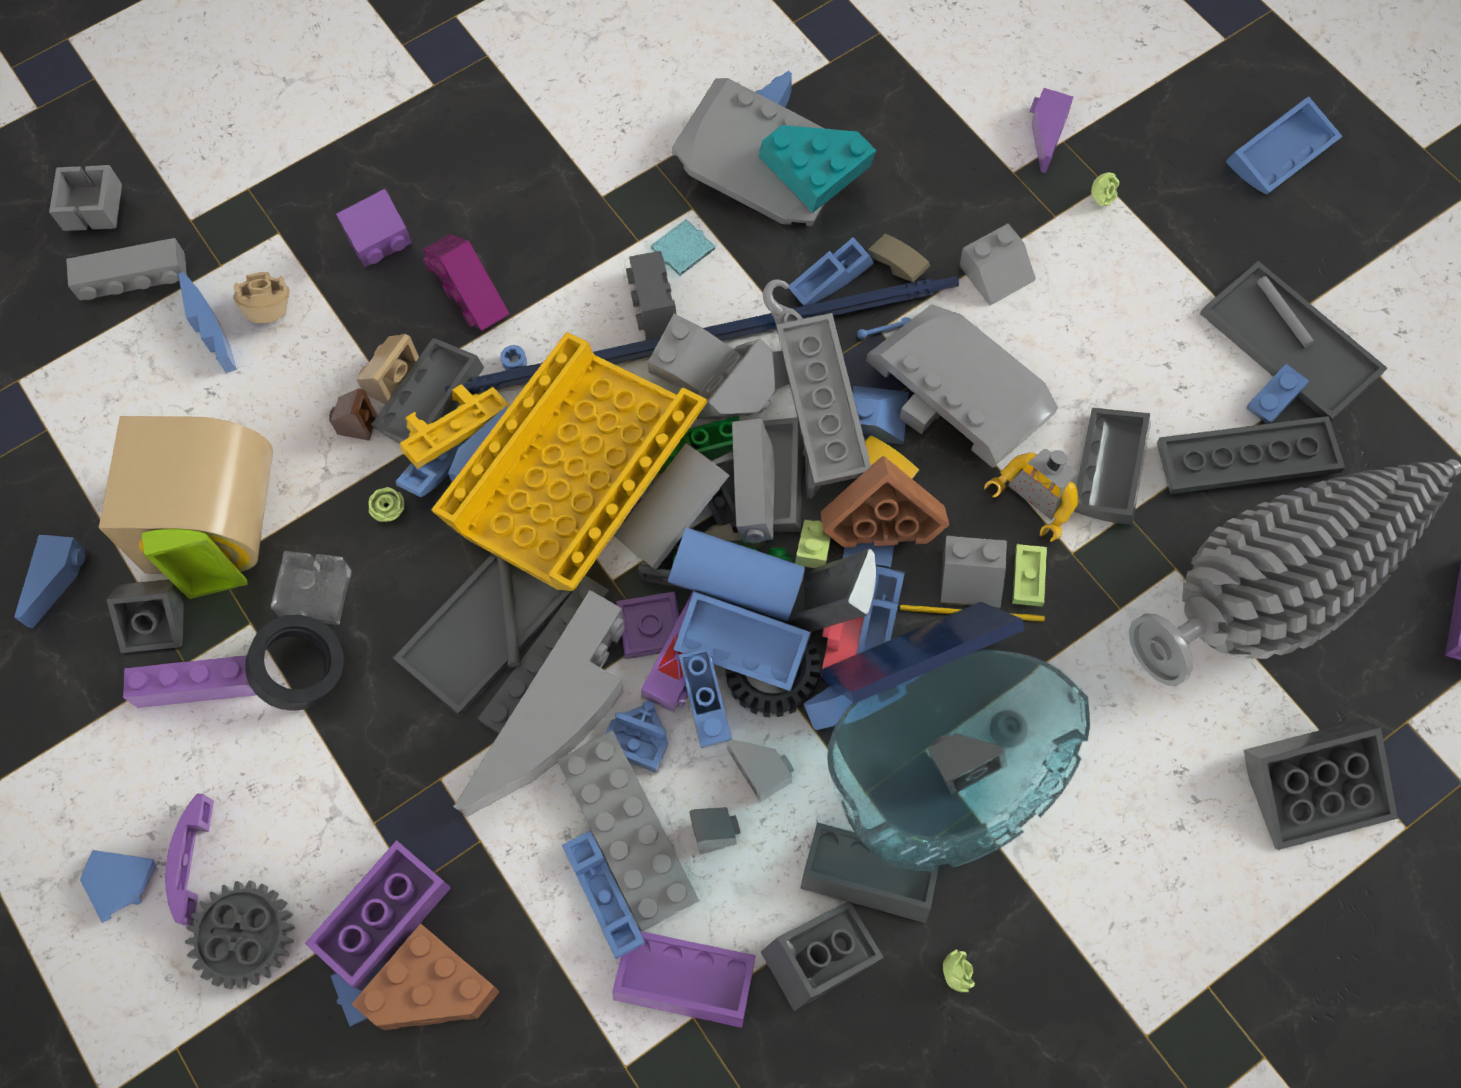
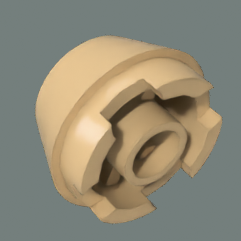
[233,272,290,323]

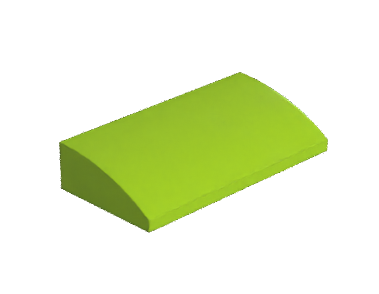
[142,529,248,599]

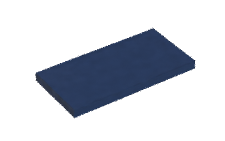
[820,602,1025,703]

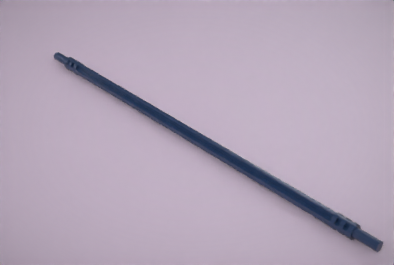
[445,276,959,394]

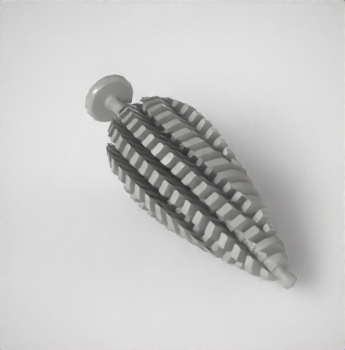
[1129,459,1461,686]

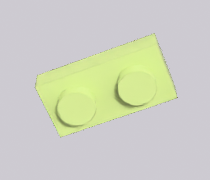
[795,520,831,568]
[1012,544,1047,607]

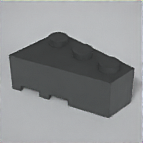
[626,251,676,340]

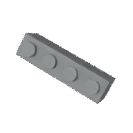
[67,238,187,300]

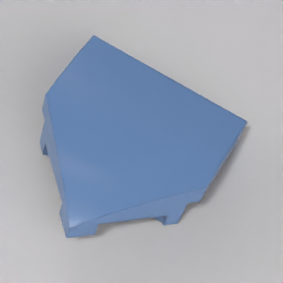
[605,700,668,773]
[80,850,156,923]

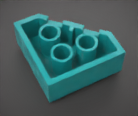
[759,125,876,213]

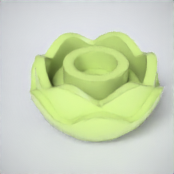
[1091,172,1119,206]
[368,487,404,522]
[943,950,975,992]

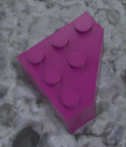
[422,234,509,331]

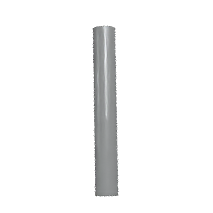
[1257,276,1314,348]

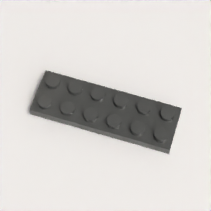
[1157,416,1345,494]

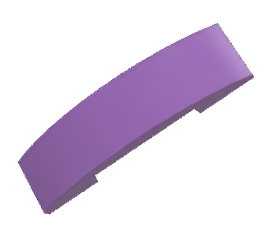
[165,793,214,927]

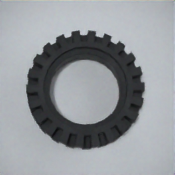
[725,620,820,717]

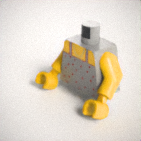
[984,449,1079,542]

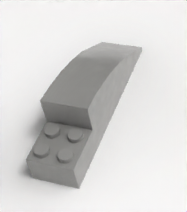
[453,590,625,817]

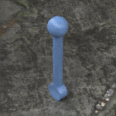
[856,317,911,340]

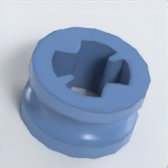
[500,345,527,370]

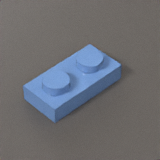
[1246,364,1309,424]

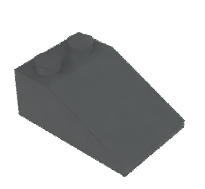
[761,902,884,1011]

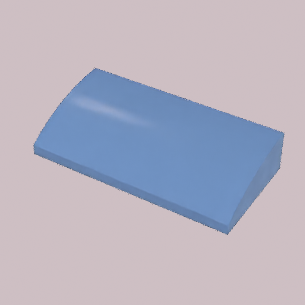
[1225,96,1342,195]
[673,591,811,691]

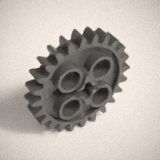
[185,880,295,990]

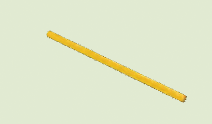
[900,605,1045,622]

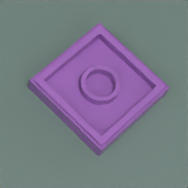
[616,591,679,659]

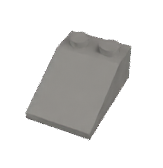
[648,314,734,394]

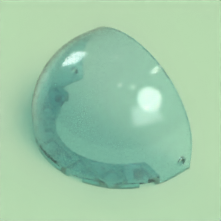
[827,650,1090,871]

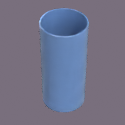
[668,527,805,622]

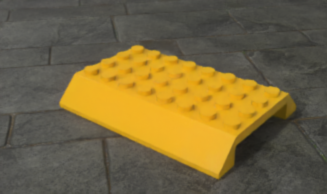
[431,332,707,591]

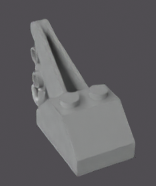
[697,279,803,419]

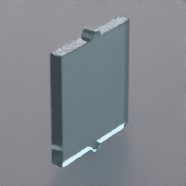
[651,219,715,276]

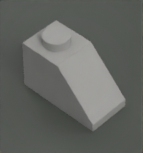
[727,739,794,802]

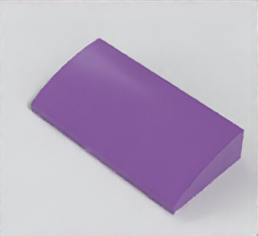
[612,931,756,1028]

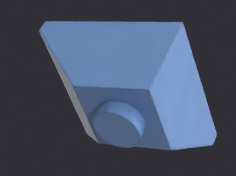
[852,386,909,444]

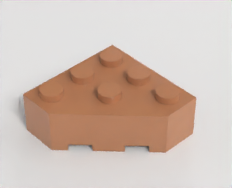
[820,455,949,548]
[352,923,499,1030]

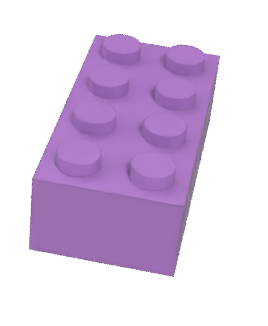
[305,840,451,991]

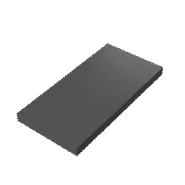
[1200,261,1388,421]
[393,554,573,717]

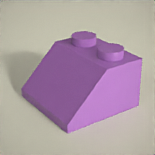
[336,189,412,268]

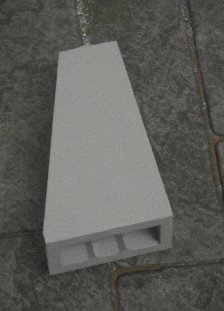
[732,418,775,543]

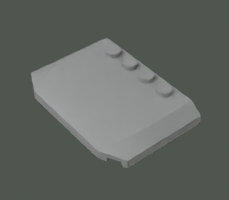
[671,78,825,226]
[865,304,1058,468]

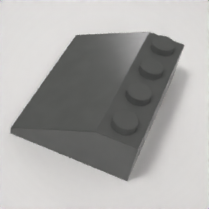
[1243,720,1398,850]

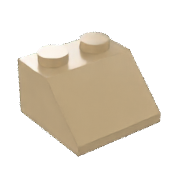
[357,334,419,405]

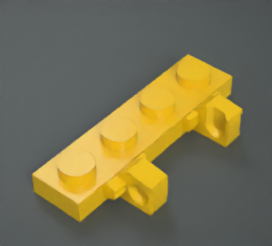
[400,384,510,469]

